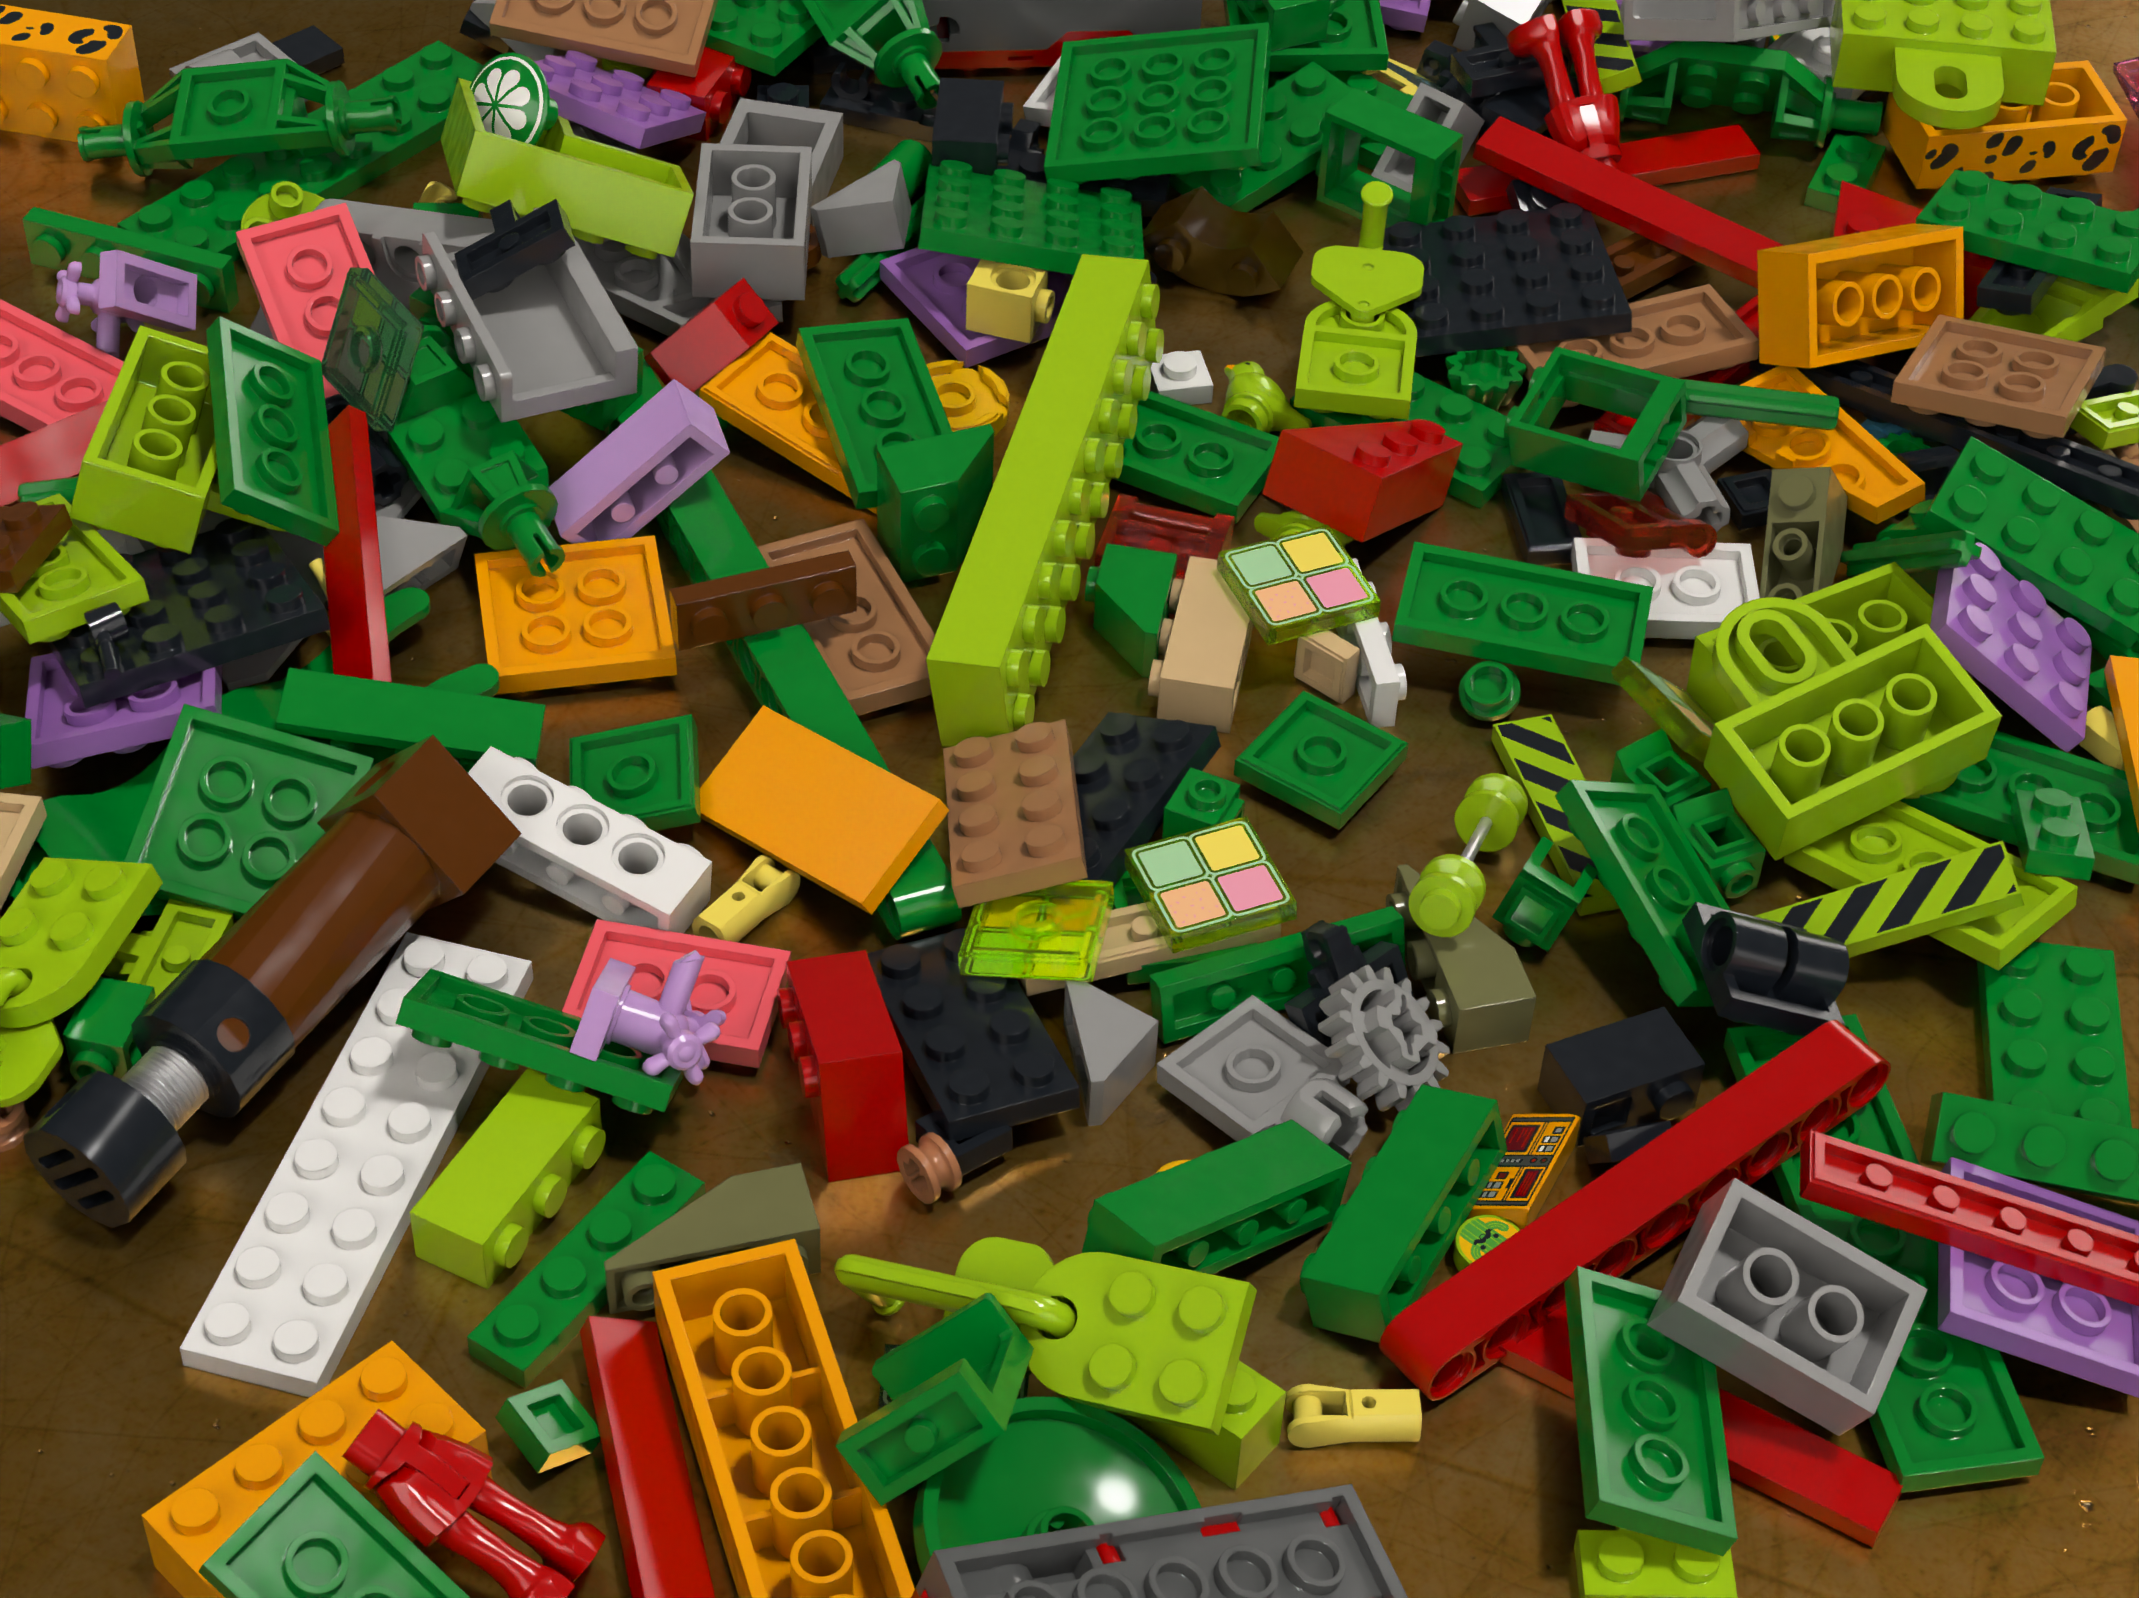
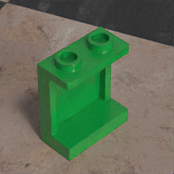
[835,1293,1034,1506]

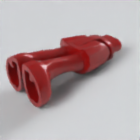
[1506,8,1622,169]
[342,1408,606,1598]

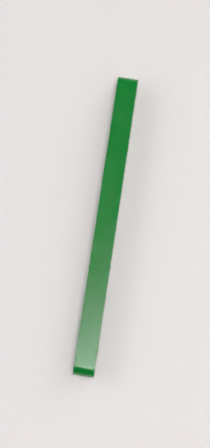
[604,338,962,940]

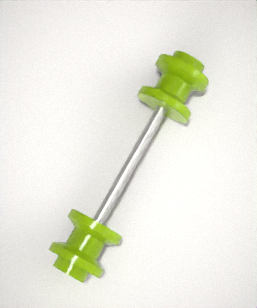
[1409,773,1528,937]

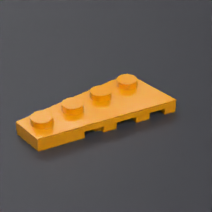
[1694,365,1925,524]

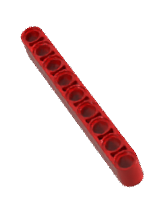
[1379,1020,1891,1401]

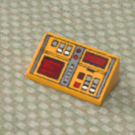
[1467,1114,1581,1230]

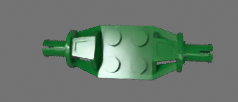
[802,0,942,110]
[1570,41,1883,149]
[77,58,402,177]
[375,301,566,577]

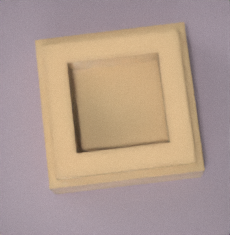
[1294,621,1360,704]

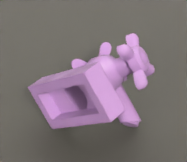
[55,250,197,358]
[569,950,727,1085]

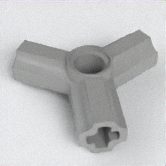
[1588,416,1748,541]

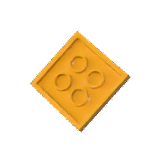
[474,535,677,695]

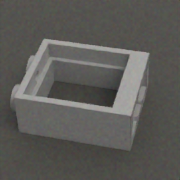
[719,98,844,226]

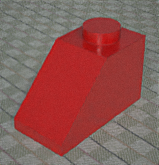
[644,277,779,392]

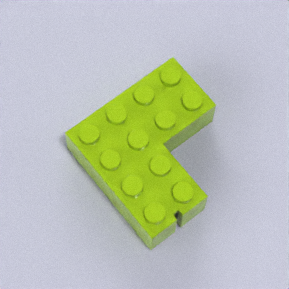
[440,78,694,259]

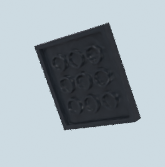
[1383,203,1632,357]
[47,518,331,708]

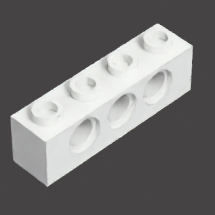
[468,746,712,933]

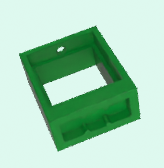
[1316,88,1464,228]
[1504,346,1687,502]

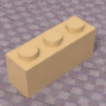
[1148,556,1260,734]

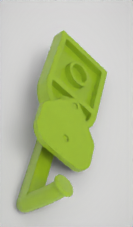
[1294,181,1424,420]
[0,857,163,1108]
[834,1237,1257,1436]

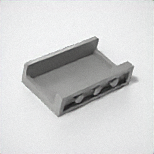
[1620,0,1835,42]
[415,207,638,423]

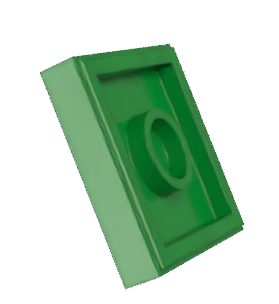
[1234,690,1409,830]
[569,714,701,831]

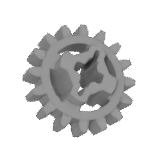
[1318,965,1450,1112]

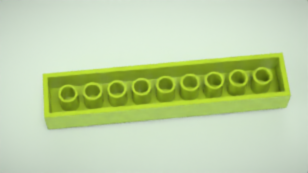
[926,254,1164,747]

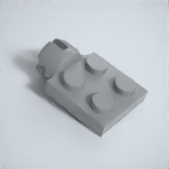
[1157,995,1368,1160]

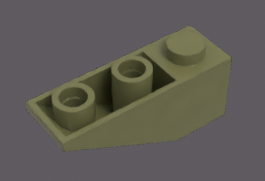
[1759,467,1848,600]
[1386,864,1536,1054]
[604,1163,821,1314]

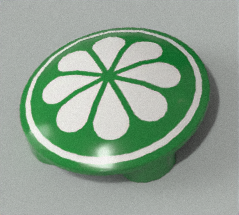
[470,53,558,145]

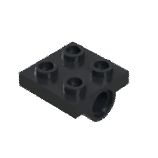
[1682,902,1849,1036]

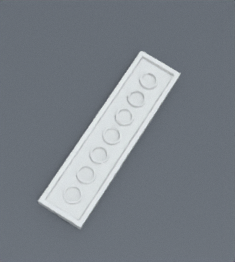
[180,932,533,1398]

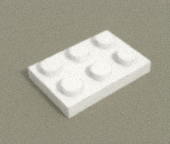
[1571,537,1760,639]

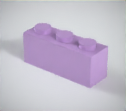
[549,379,730,544]

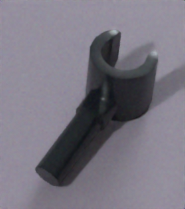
[84,602,129,680]

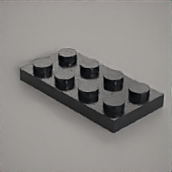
[1027,712,1221,905]
[867,924,1080,1141]

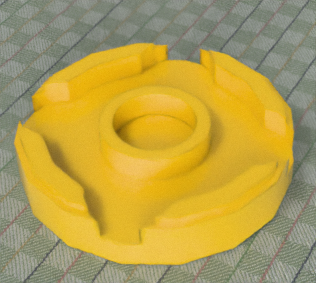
[926,360,1010,437]

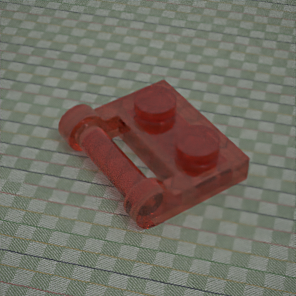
[1564,490,1717,558]
[1094,493,1235,580]

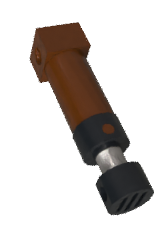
[23,735,522,1228]

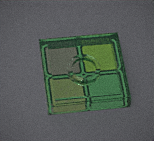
[321,267,424,431]

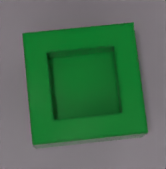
[495,1379,601,1473]

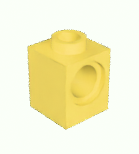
[966,259,1055,344]

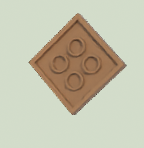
[1891,314,2107,439]

